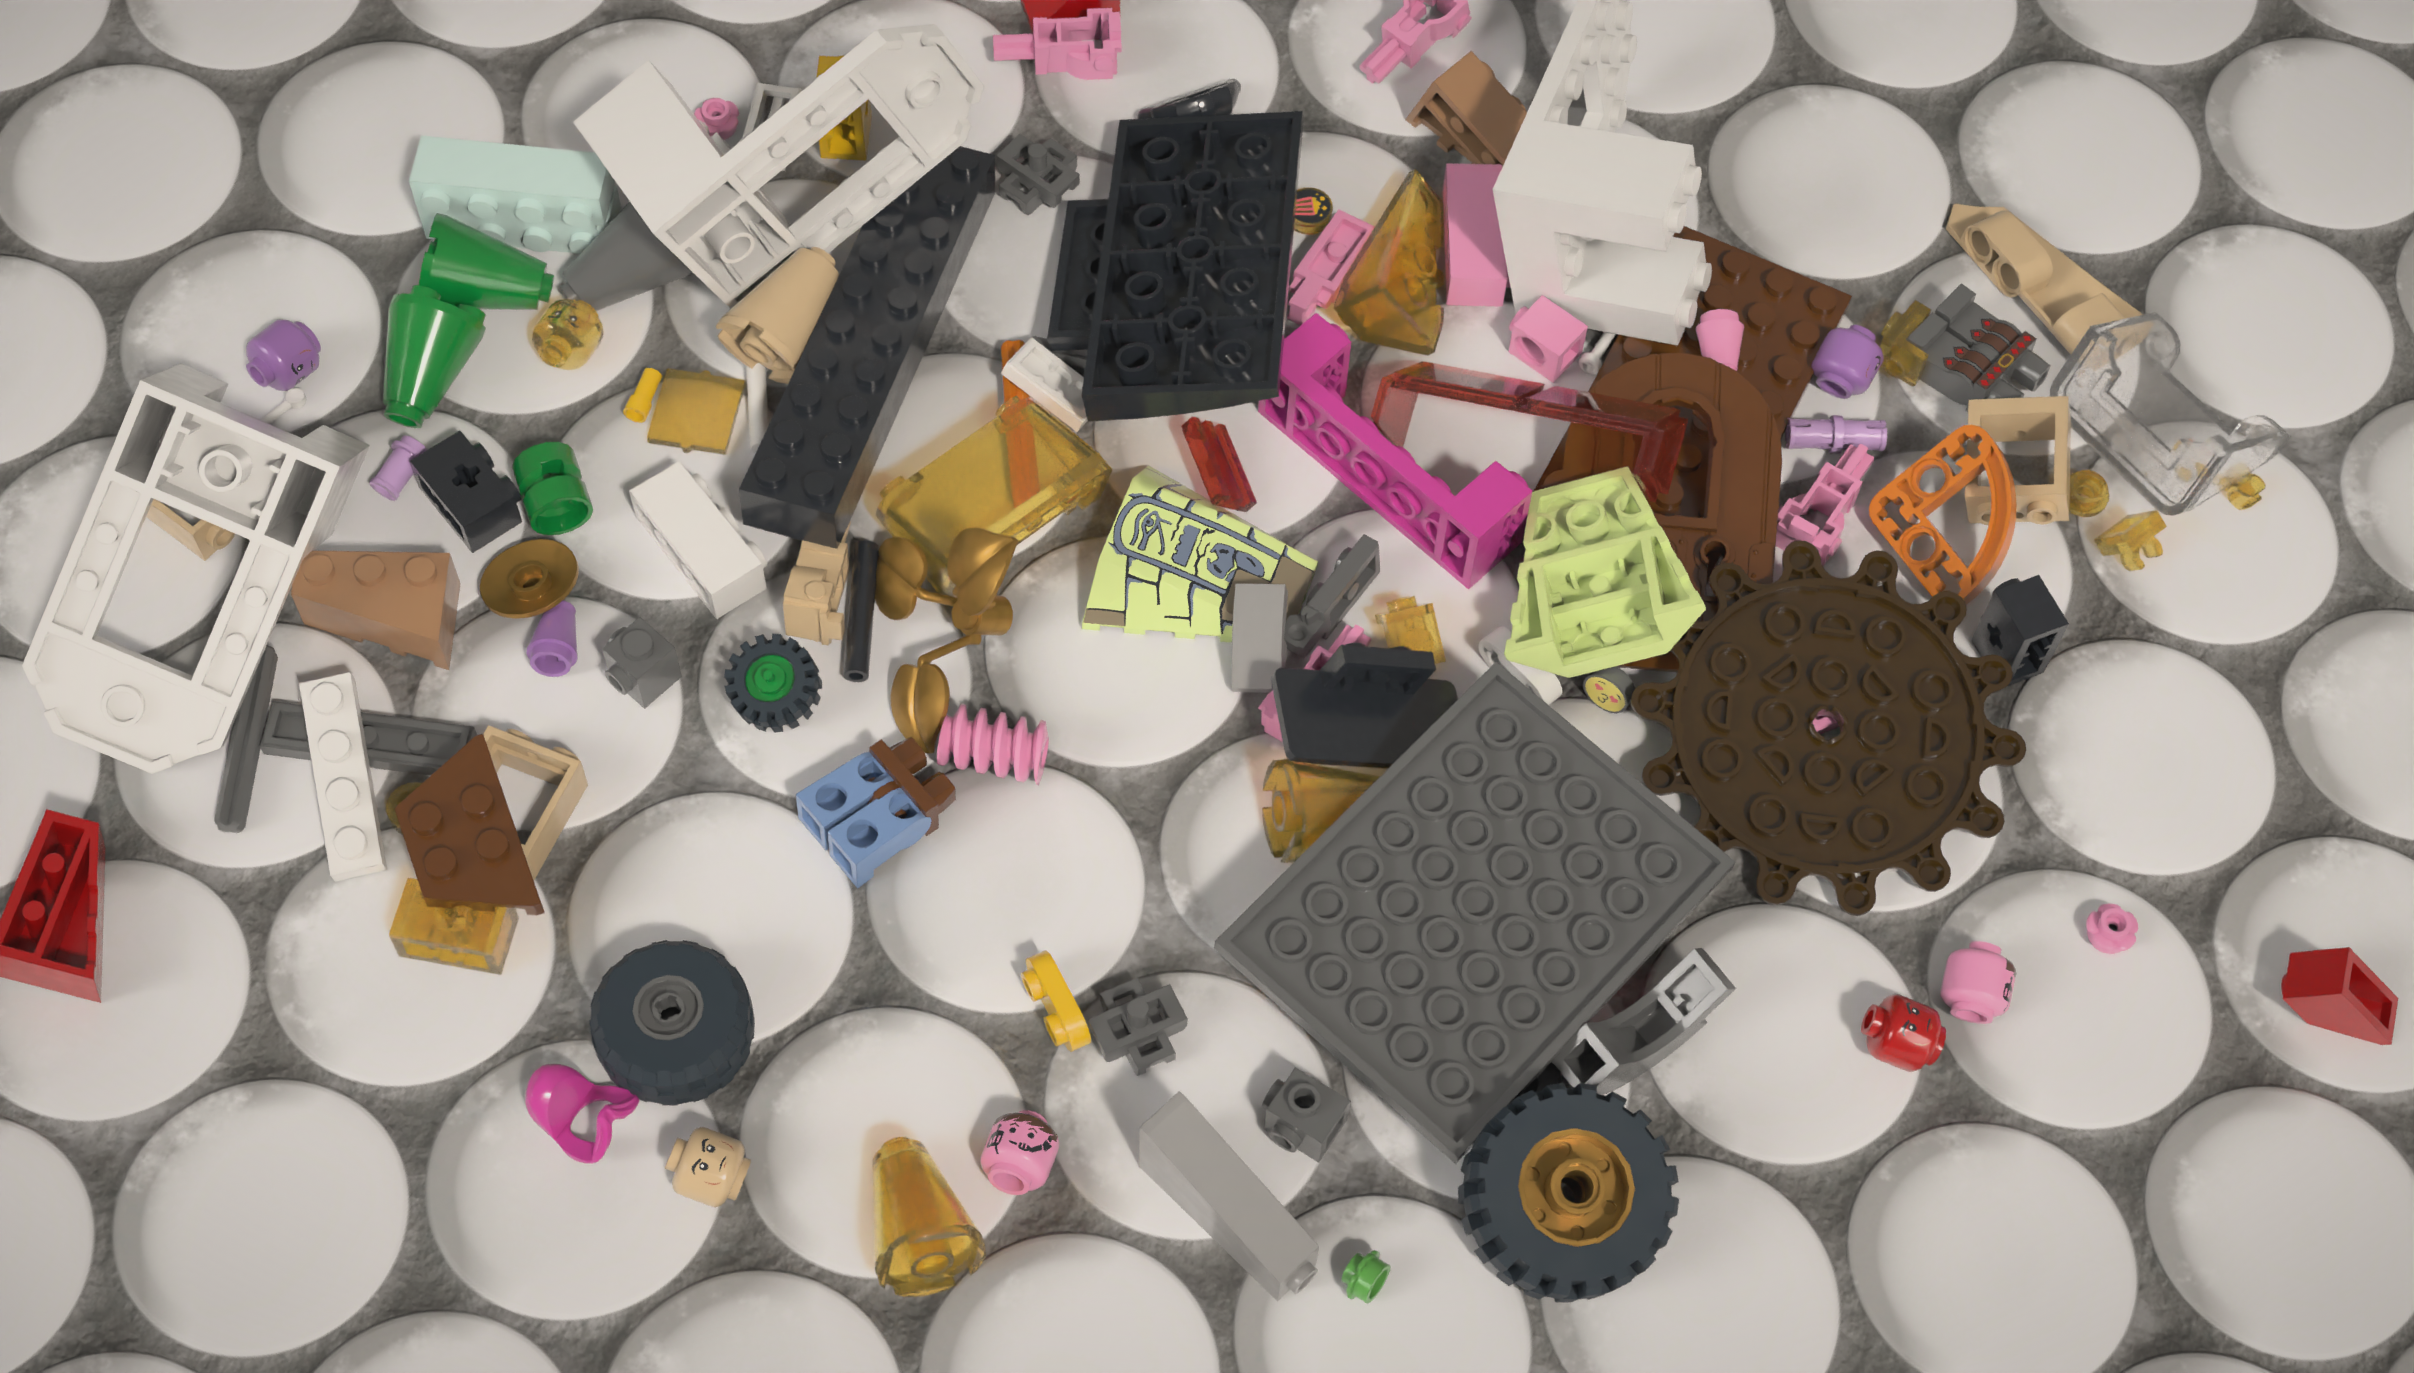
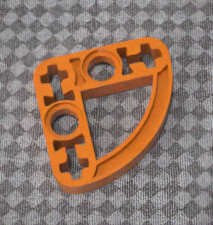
[1869,424,2017,605]

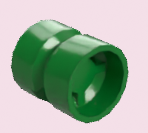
[512,442,593,535]

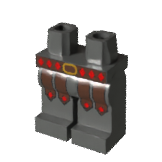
[1899,283,2051,412]

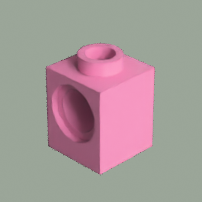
[1508,295,1588,383]

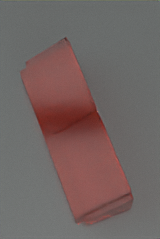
[1371,361,1688,503]

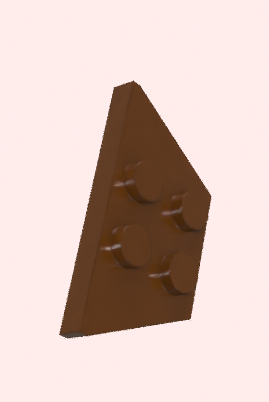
[394,734,545,915]

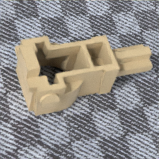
[783,522,851,645]

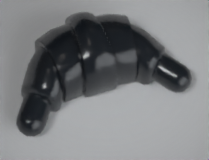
[1137,79,1241,119]

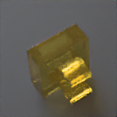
[2094,510,2167,571]

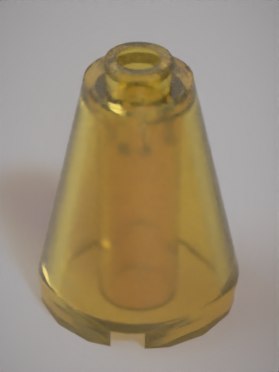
[1262,759,1380,863]
[872,1137,986,1297]

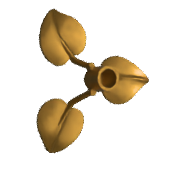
[875,528,1018,753]

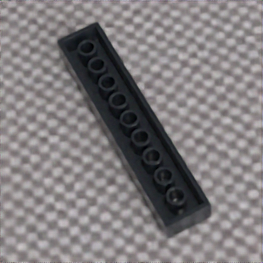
[739,146,995,549]

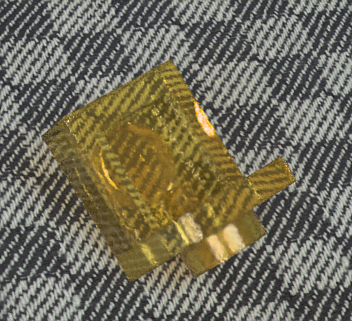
[1880,300,1931,386]
[1375,595,1446,664]

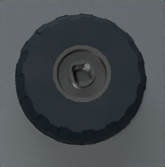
[589,940,755,1106]

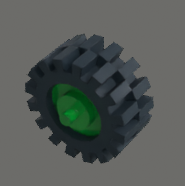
[724,633,822,733]

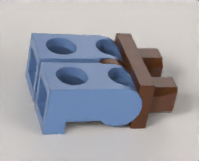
[796,737,956,889]

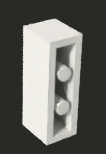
[629,461,767,619]

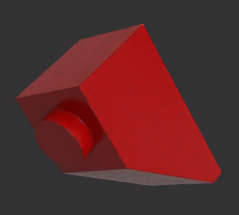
[2281,947,2399,1045]

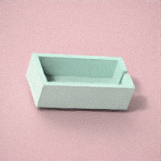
[409,135,622,255]

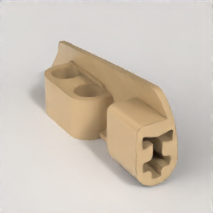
[1946,204,2151,368]

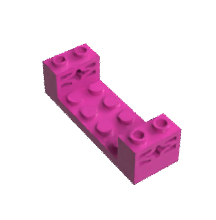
[1258,313,1533,590]

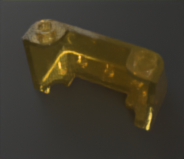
[876,396,1113,597]

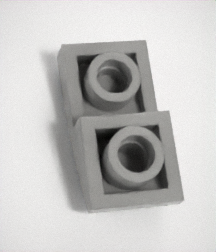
[1232,583,1288,693]

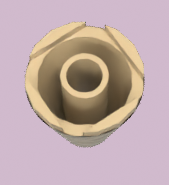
[716,247,839,384]

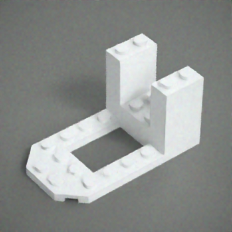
[1493,0,1712,345]
[573,24,984,309]
[22,363,370,774]

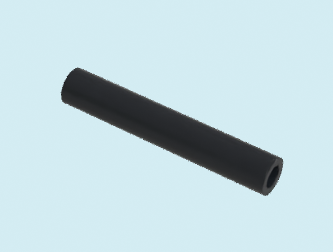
[843,540,879,682]

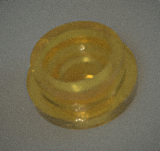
[2069,470,2110,517]

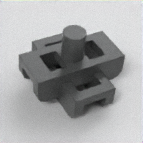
[996,134,1080,215]
[1088,977,1188,1076]

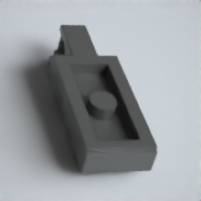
[1284,534,1380,659]

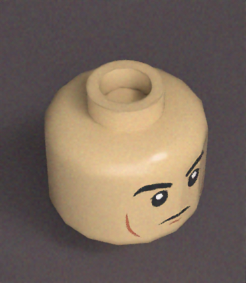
[665,1127,751,1207]

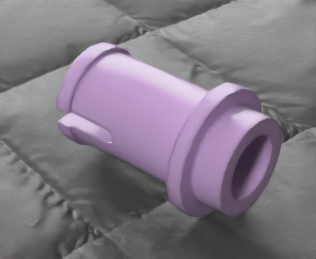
[369,436,427,501]

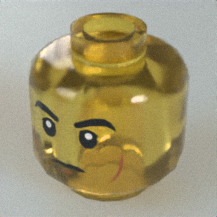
[531,299,604,370]

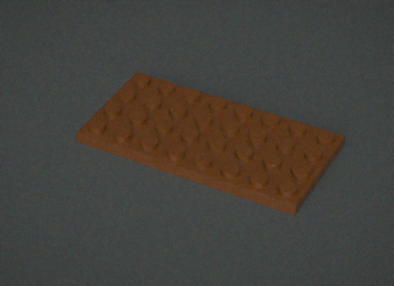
[1534,226,1852,586]

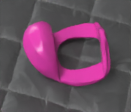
[525,1064,639,1164]

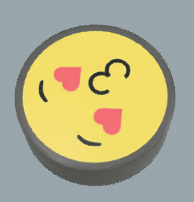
[1583,666,1636,714]

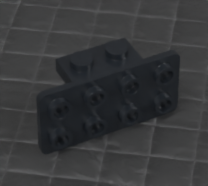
[1271,643,1458,769]

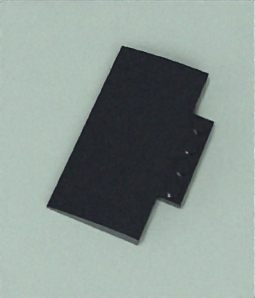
[1047,111,1304,421]

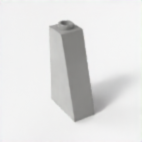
[1139,1091,1319,1301]

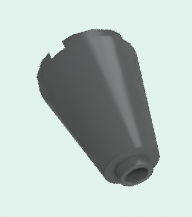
[560,202,693,313]

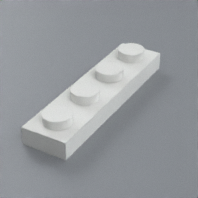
[299,672,387,882]

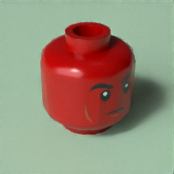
[1861,994,1946,1072]

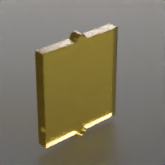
[647,368,745,455]

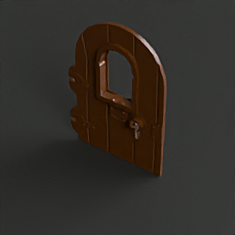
[1540,352,1782,673]

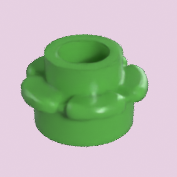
[1341,1250,1391,1304]

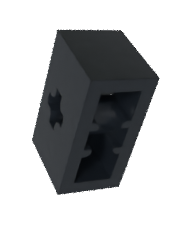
[410,431,522,553]
[1971,575,2069,686]

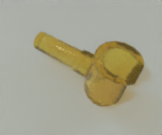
[2193,463,2266,510]

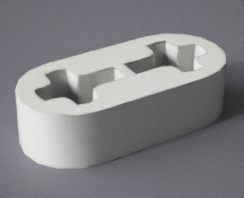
[1478,626,1562,705]

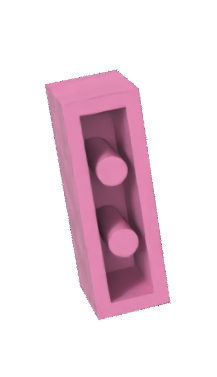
[1442,163,1511,306]

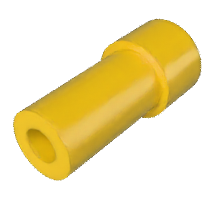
[623,368,662,423]

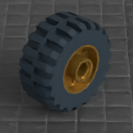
[1458,1083,1679,1303]

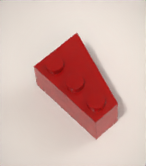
[0,809,106,1003]

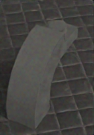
[1552,948,1737,1095]

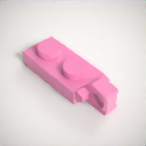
[1287,210,1380,325]

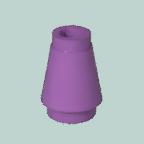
[527,601,578,677]

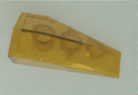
[1333,169,1444,356]

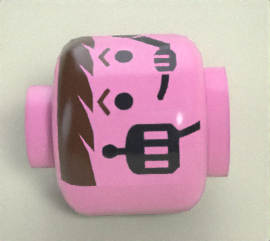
[1940,941,2016,1024]
[980,1110,1059,1195]

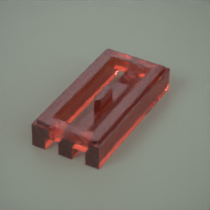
[1181,416,1257,513]

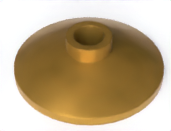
[480,539,579,619]

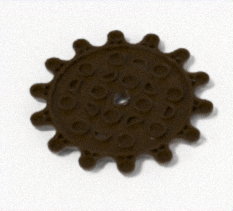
[1631,540,2026,916]

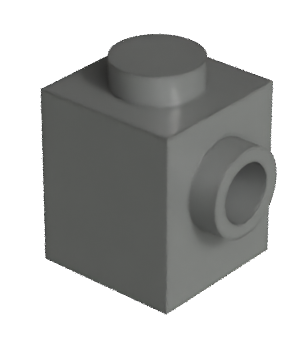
[602,617,682,709]
[1262,1067,1351,1163]

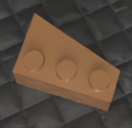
[1405,51,1527,167]
[291,551,461,670]

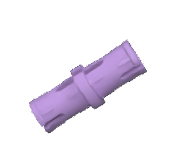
[1785,415,1887,454]

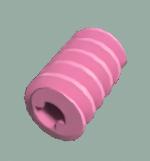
[937,704,1049,786]

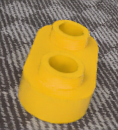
[1021,950,1091,1052]

